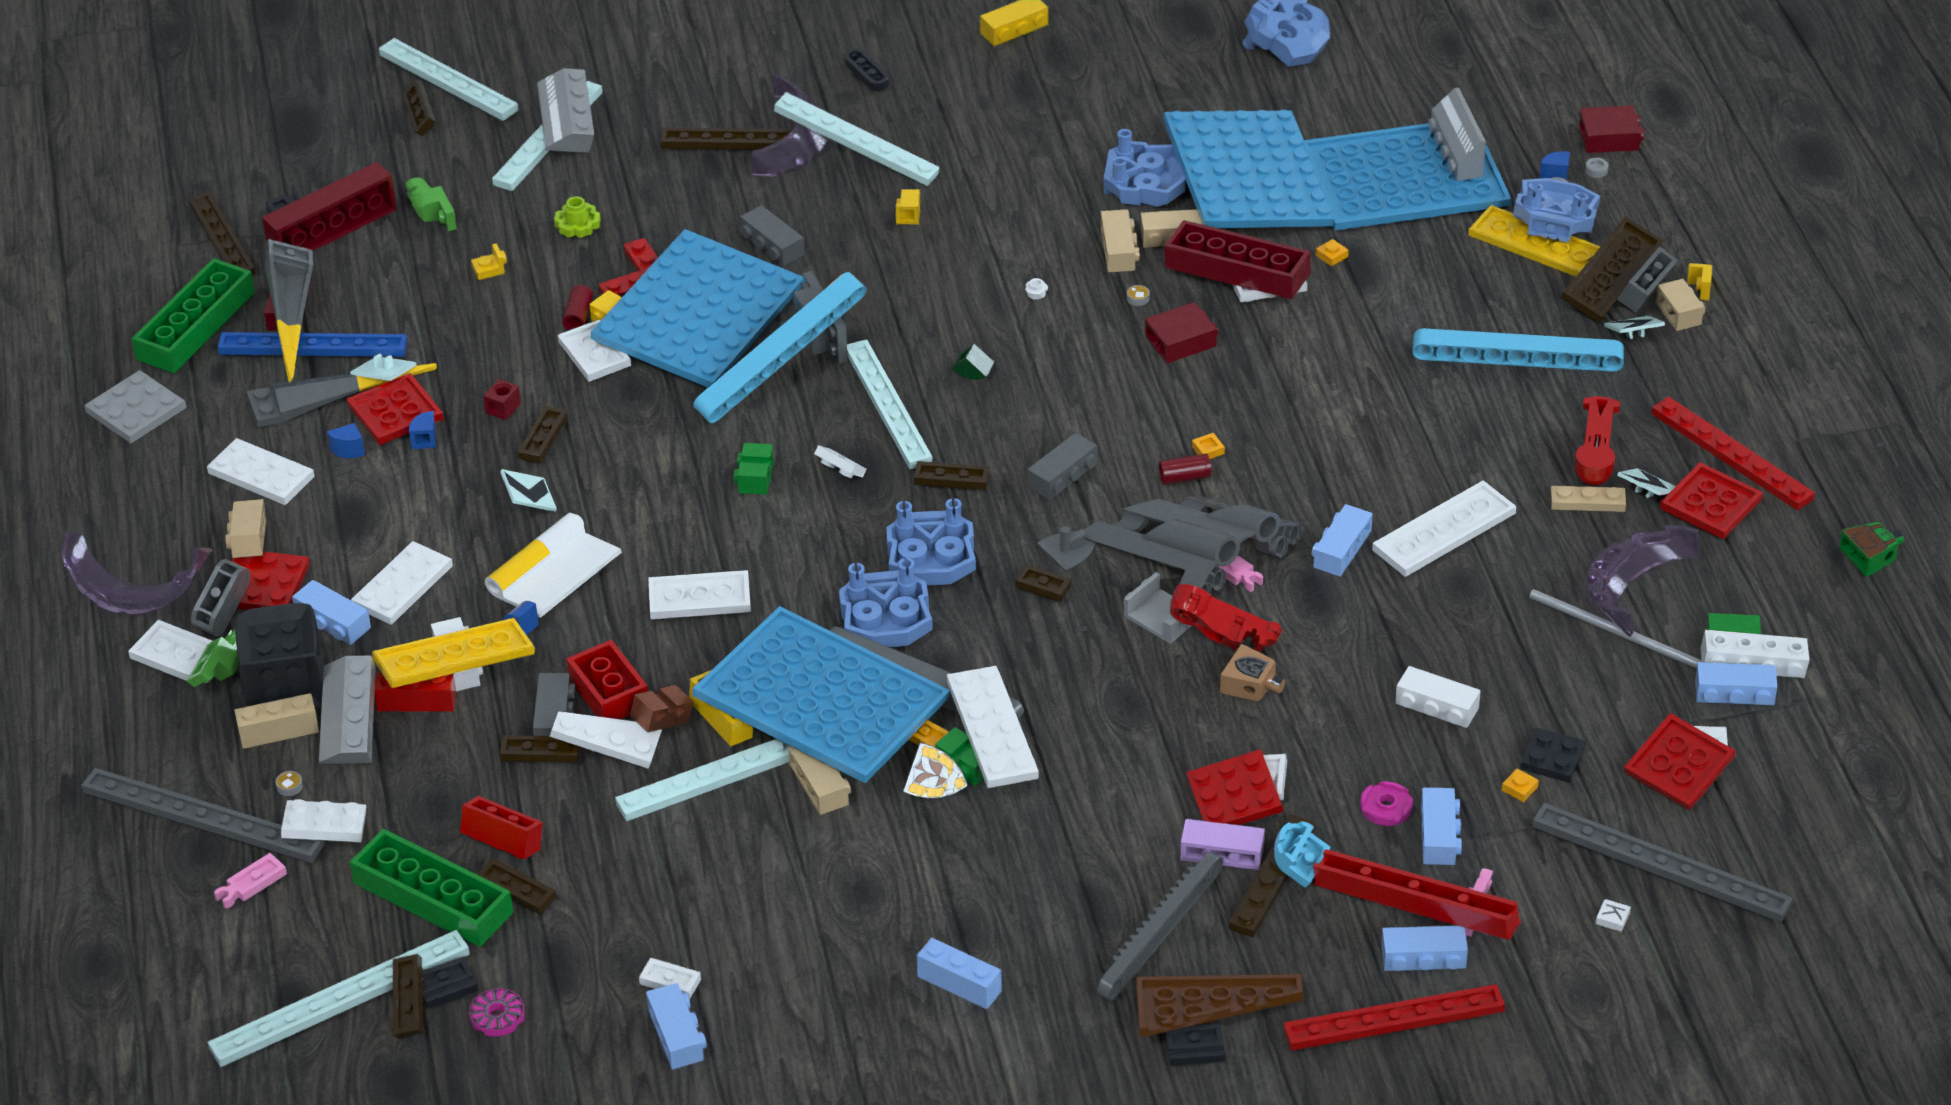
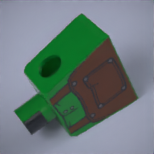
[1839,522,1904,577]

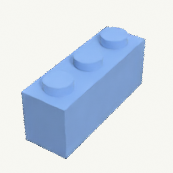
[1312,504,1372,577]
[292,580,371,645]
[1695,662,1777,705]
[1421,788,1461,865]
[1381,926,1468,971]
[917,938,1002,1009]
[646,983,707,1069]

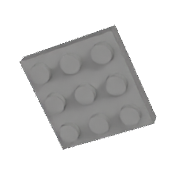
[84,370,186,443]

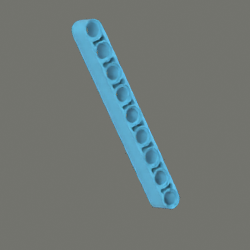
[693,272,866,423]
[1412,329,1624,371]

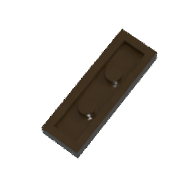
[402,80,436,136]
[518,406,568,463]
[914,461,990,490]
[500,735,580,762]
[477,858,556,914]
[393,954,423,1039]

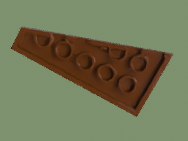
[1136,974,1303,1038]

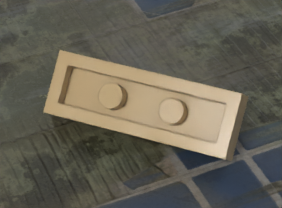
[1550,486,1626,512]

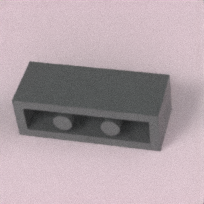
[740,205,805,267]
[1617,246,1678,313]
[1027,433,1098,500]
[533,673,576,736]

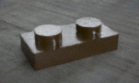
[1016,564,1071,602]

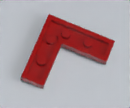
[599,238,658,297]

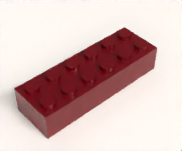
[262,162,397,251]
[1164,220,1311,299]

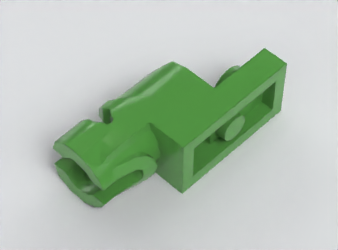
[405,178,457,231]
[187,628,240,687]

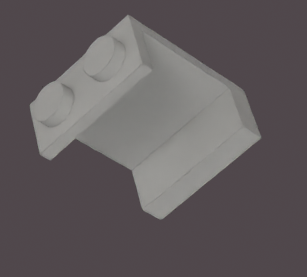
[1123,572,1191,644]

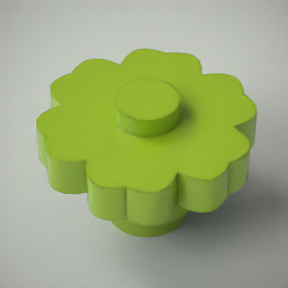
[554,197,601,238]

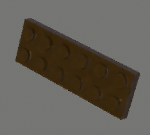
[1561,216,1664,323]

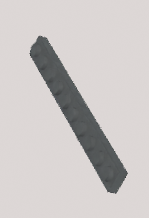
[81,768,325,863]
[1532,803,1793,922]

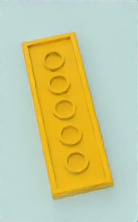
[1468,205,1600,277]
[372,618,535,688]

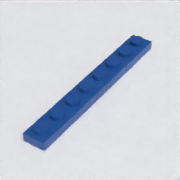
[218,332,408,357]

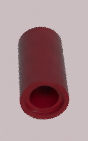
[562,285,593,331]
[1159,453,1212,485]

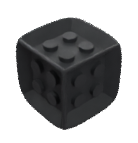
[235,603,324,709]

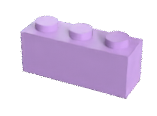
[1180,819,1265,870]

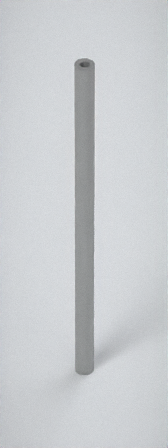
[1529,589,1702,669]

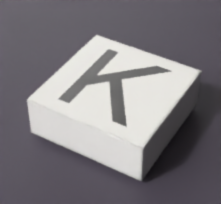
[1596,899,1631,932]

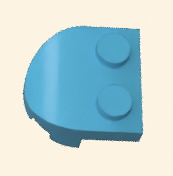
[1274,821,1330,888]

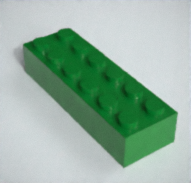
[132,258,255,373]
[350,829,513,947]

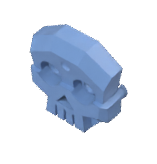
[1243,0,1330,67]
[1104,129,1187,207]
[1513,178,1600,242]
[886,498,976,585]
[839,558,933,647]

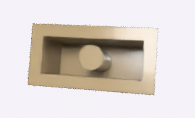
[1656,279,1705,331]

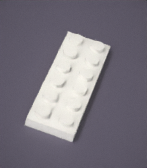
[1372,481,1516,577]
[947,666,1039,788]

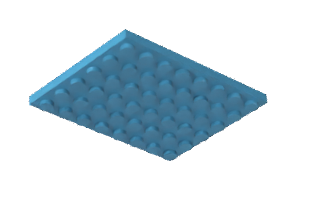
[1163,110,1334,228]
[1302,124,1511,230]
[591,229,803,387]
[692,606,950,783]

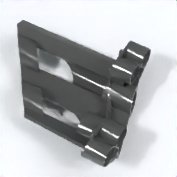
[1084,496,1302,595]

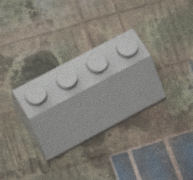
[319,656,376,764]

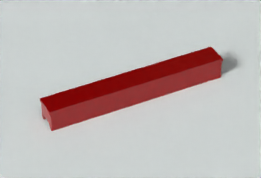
[1313,849,1521,940]

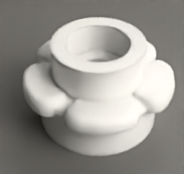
[1025,278,1048,299]

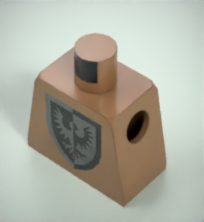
[1220,644,1285,701]

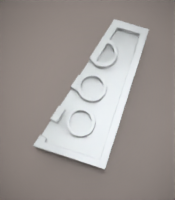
[550,711,662,769]

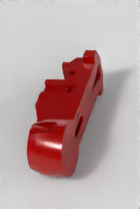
[1575,396,1620,485]
[1170,584,1282,652]

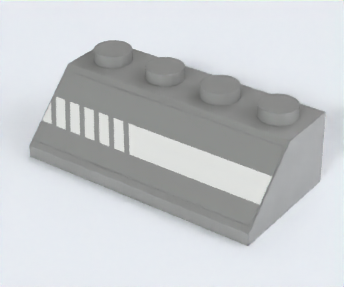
[537,68,594,153]
[1428,88,1486,181]

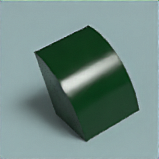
[952,344,994,380]

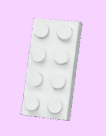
[207,438,315,505]
[351,541,453,625]
[649,570,751,619]

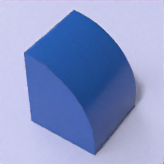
[1540,151,1570,181]
[409,411,436,449]
[327,423,365,458]
[503,601,539,635]

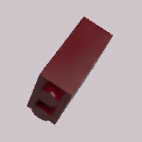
[1579,105,1644,153]
[1145,302,1218,363]

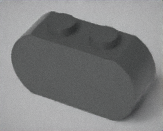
[191,559,250,637]

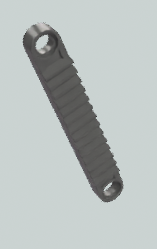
[1097,851,1223,1002]

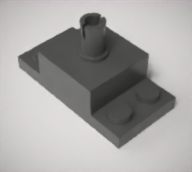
[779,271,848,364]

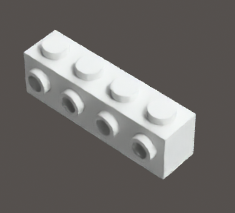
[1701,630,1809,678]

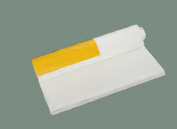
[485,513,622,618]

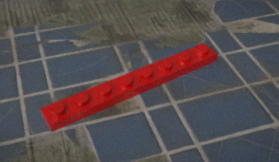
[1652,396,1815,511]
[1283,984,1505,1051]

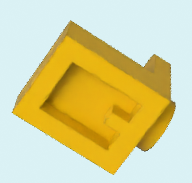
[471,243,507,280]
[1687,263,1712,300]

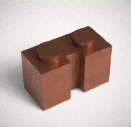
[630,685,694,733]

